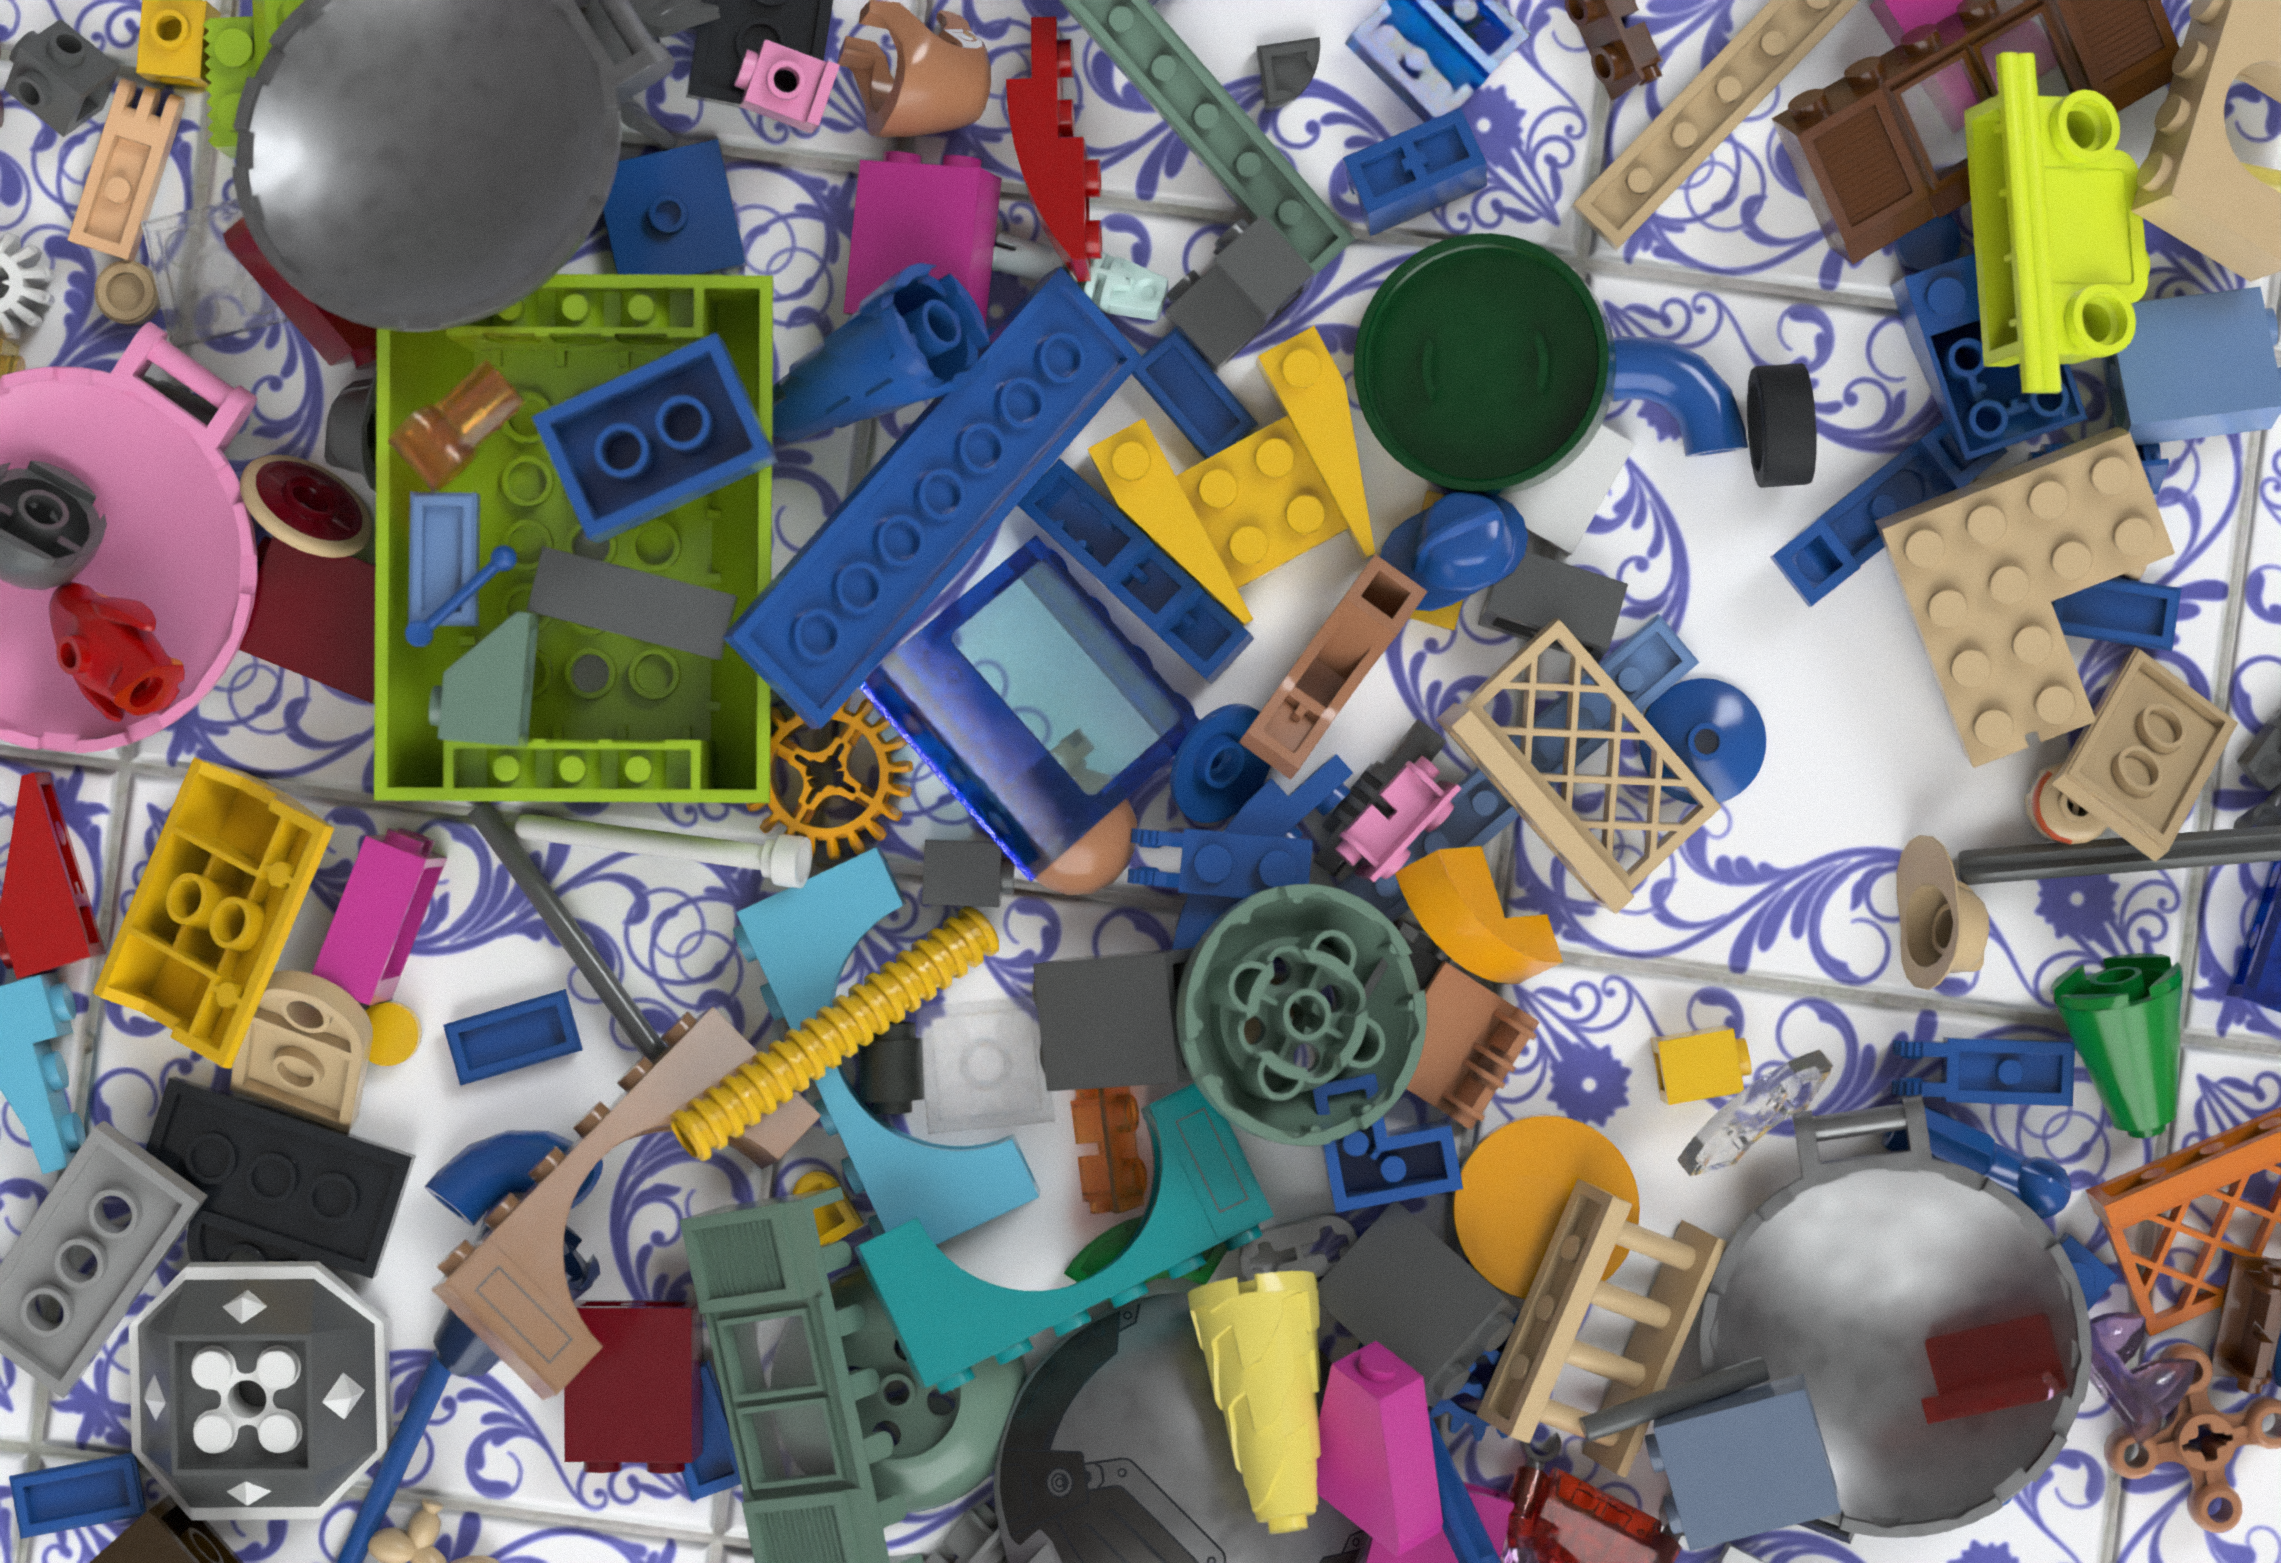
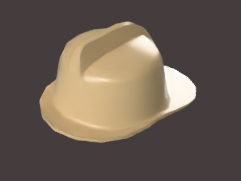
[1896,835,1990,990]

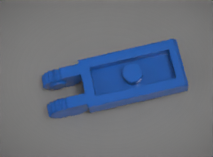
[1127,828,1313,899]
[1891,1037,2075,1106]

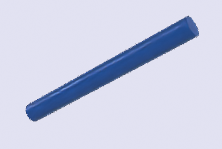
[335,1349,452,1563]

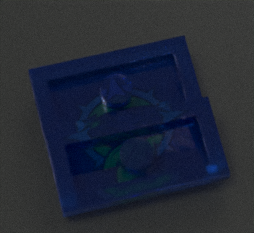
[1344,0,1531,123]

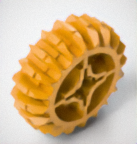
[746,694,914,860]

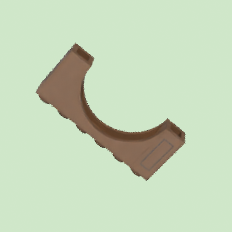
[431,1007,821,1400]

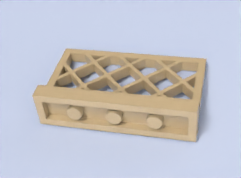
[1436,618,1721,914]

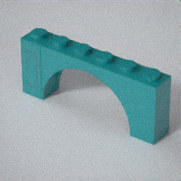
[853,1083,1274,1395]

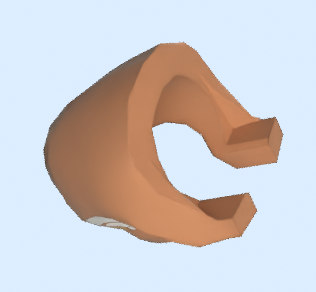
[837,0,991,137]

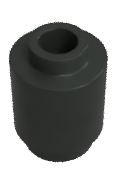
[859,1022,925,1114]

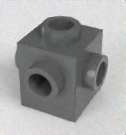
[4,19,120,137]

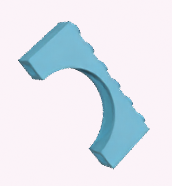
[733,846,1041,1245]

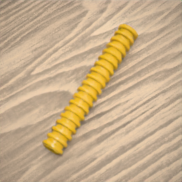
[670,906,999,1162]

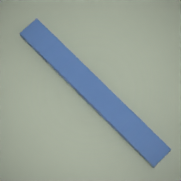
[1334,614,1700,923]

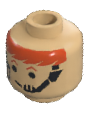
[2024,762,2108,845]

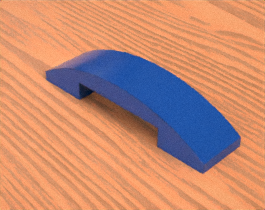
[1770,420,2008,607]

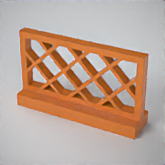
[2085,1107,2281,1337]

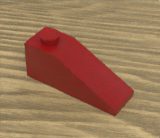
[0,772,106,979]

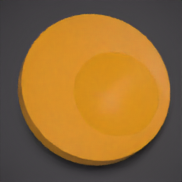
[1452,1114,1640,1299]

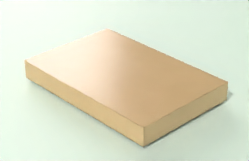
[2052,647,2238,862]

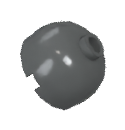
[0,461,107,590]

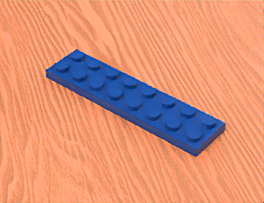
[722,267,1143,729]

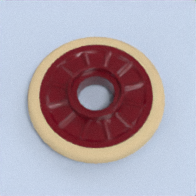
[240,455,372,558]

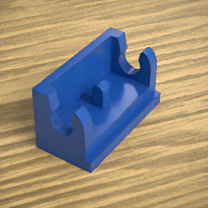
[1343,107,1487,236]

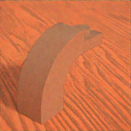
[1239,554,1428,780]

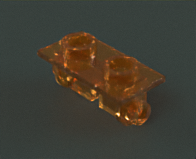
[1070,1086,1148,1214]

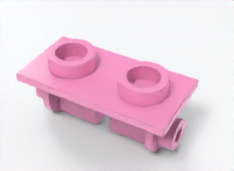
[1334,756,1462,883]

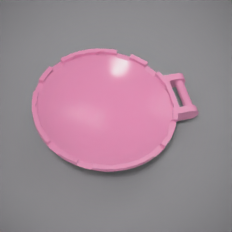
[0,322,257,753]

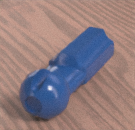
[1881,1096,2071,1220]

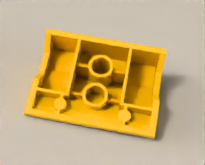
[92,757,335,1069]

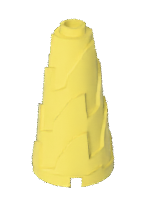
[1187,1271,1321,1534]

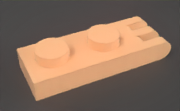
[67,78,185,262]

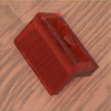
[1921,1313,2068,1424]

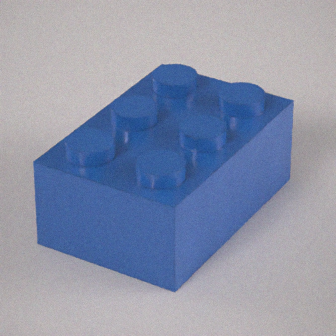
[532,333,779,544]

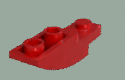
[1006,16,1102,282]

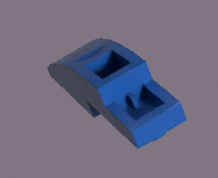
[1171,754,1353,949]

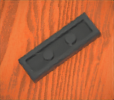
[527,546,738,660]

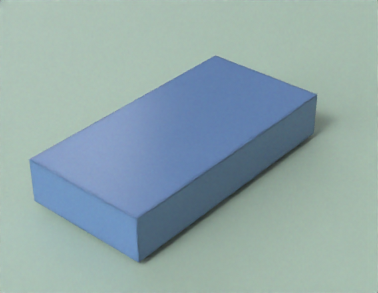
[409,492,480,626]

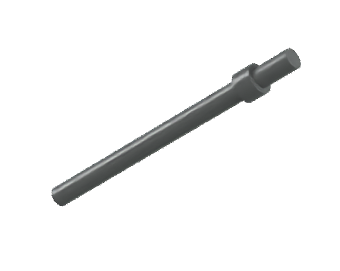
[468,801,667,1063]

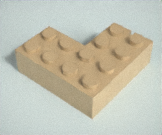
[1875,426,2175,768]

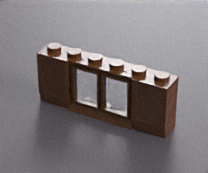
[1771,0,2180,264]

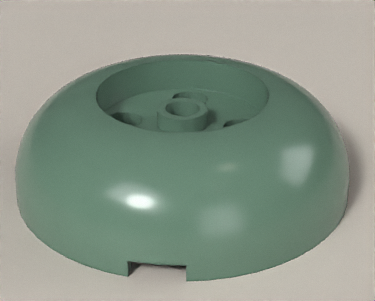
[1176,884,1427,1146]
[772,1264,1027,1513]

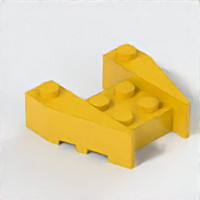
[1087,326,1375,626]

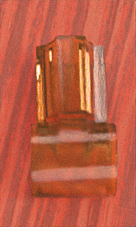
[388,359,527,492]

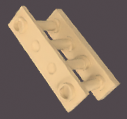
[1476,1179,1727,1478]

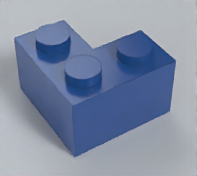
[1312,1072,1463,1213]

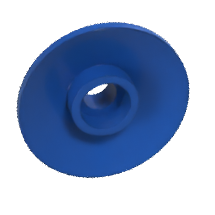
[1639,678,1767,805]
[1170,703,1271,823]

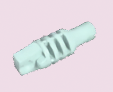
[992,230,1168,321]

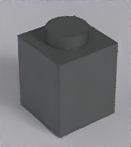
[922,839,1015,908]

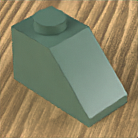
[429,612,539,747]

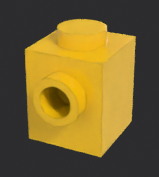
[136,0,221,88]

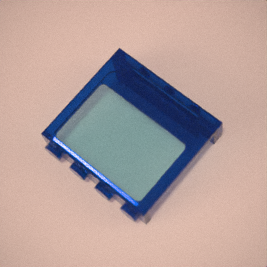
[858,535,1200,882]

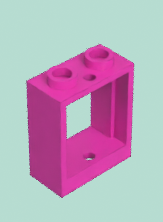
[312,827,448,1006]

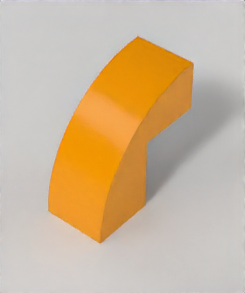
[1395,846,1563,984]

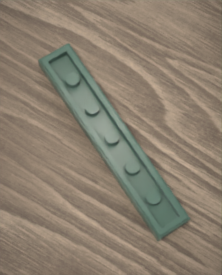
[1058,0,1355,277]

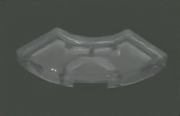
[1677,1050,1833,1176]

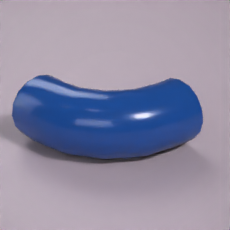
[1611,336,1748,457]
[424,1130,603,1226]

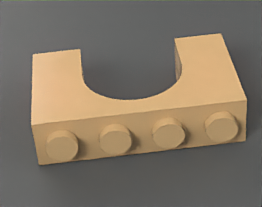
[2131,0,2281,282]

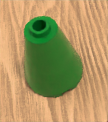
[2051,953,2183,1138]

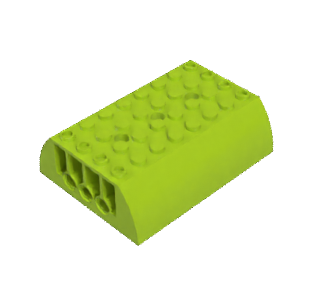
[374,274,774,803]

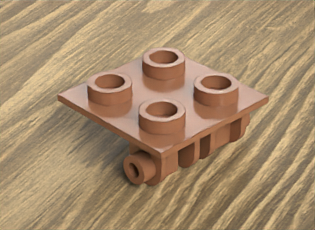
[1406,961,1540,1130]

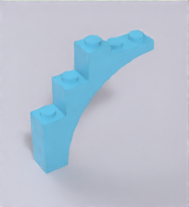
[0,972,86,1174]

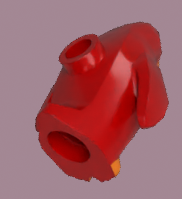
[49,581,185,722]

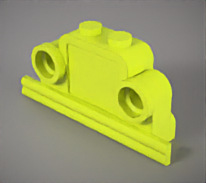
[1964,52,2150,393]

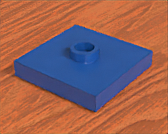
[603,139,748,275]

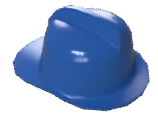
[1380,491,1528,611]

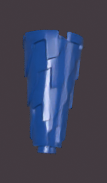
[773,263,990,442]

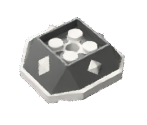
[128,1261,391,1520]

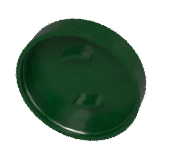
[1354,233,1616,495]

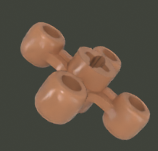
[2104,1342,2281,1533]

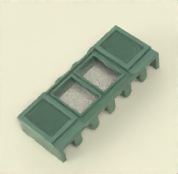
[679,1187,924,1563]

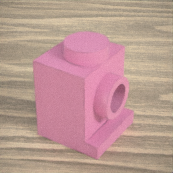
[734,39,840,134]

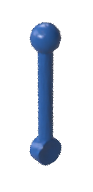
[405,545,517,647]

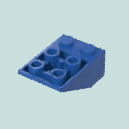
[1890,253,2088,461]

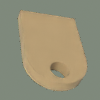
[230,970,373,1134]

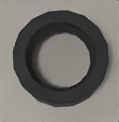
[1747,363,1817,488]

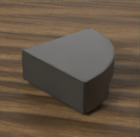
[1256,37,1320,113]

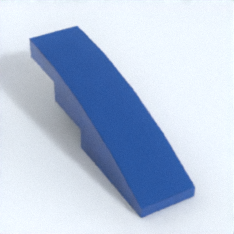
[1017,458,1255,685]

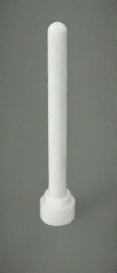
[515,814,812,888]

